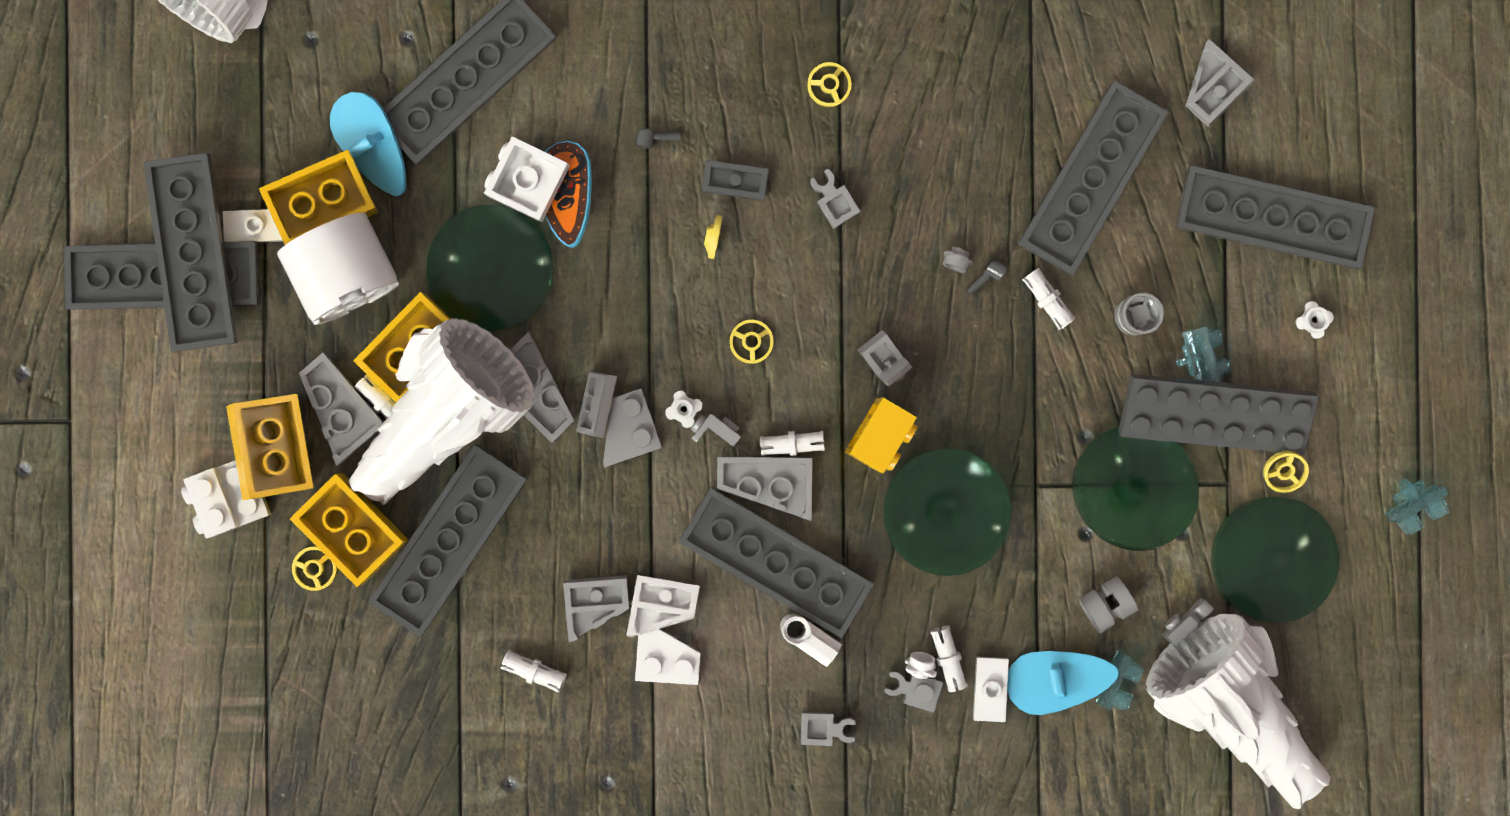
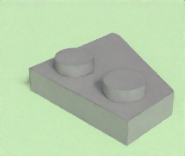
[1185,39,1254,127]
[603,388,662,468]
[563,575,630,642]

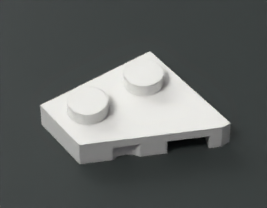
[626,575,700,637]
[635,629,700,685]

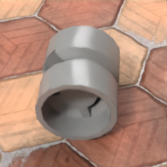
[1114,293,1164,336]
[1078,576,1138,634]

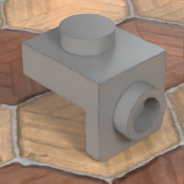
[857,330,912,386]
[691,414,741,447]

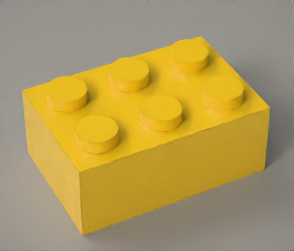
[259,149,378,245]
[353,292,451,402]
[226,394,314,500]
[844,397,918,474]
[290,473,409,587]

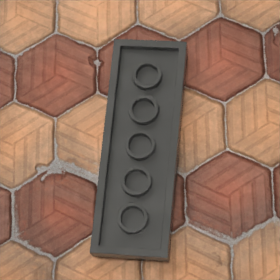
[383,0,557,166]
[1018,80,1169,276]
[143,153,238,352]
[1175,165,1375,270]
[64,241,259,310]
[1118,374,1319,454]
[368,444,528,637]
[678,488,874,638]

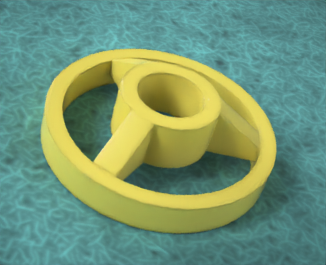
[807,62,852,107]
[704,215,723,259]
[730,320,774,364]
[1263,451,1309,493]
[292,546,337,591]

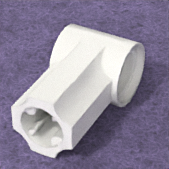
[780,613,842,667]

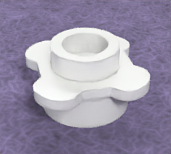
[1296,301,1334,339]
[665,391,702,428]
[905,652,937,679]

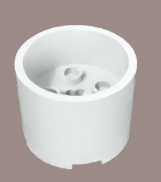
[277,212,399,325]

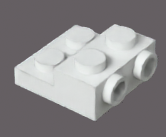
[484,137,570,222]
[181,460,272,539]

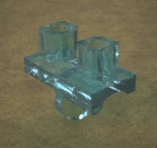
[1176,326,1231,382]
[1384,478,1449,535]
[1096,650,1144,711]

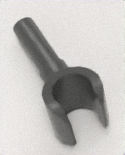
[635,129,681,149]
[966,260,1007,295]

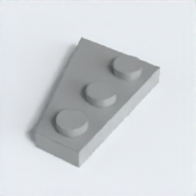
[510,332,575,443]
[299,353,384,466]
[717,457,812,521]

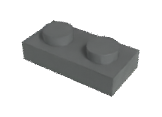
[702,160,769,201]

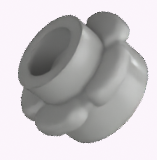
[942,247,973,273]

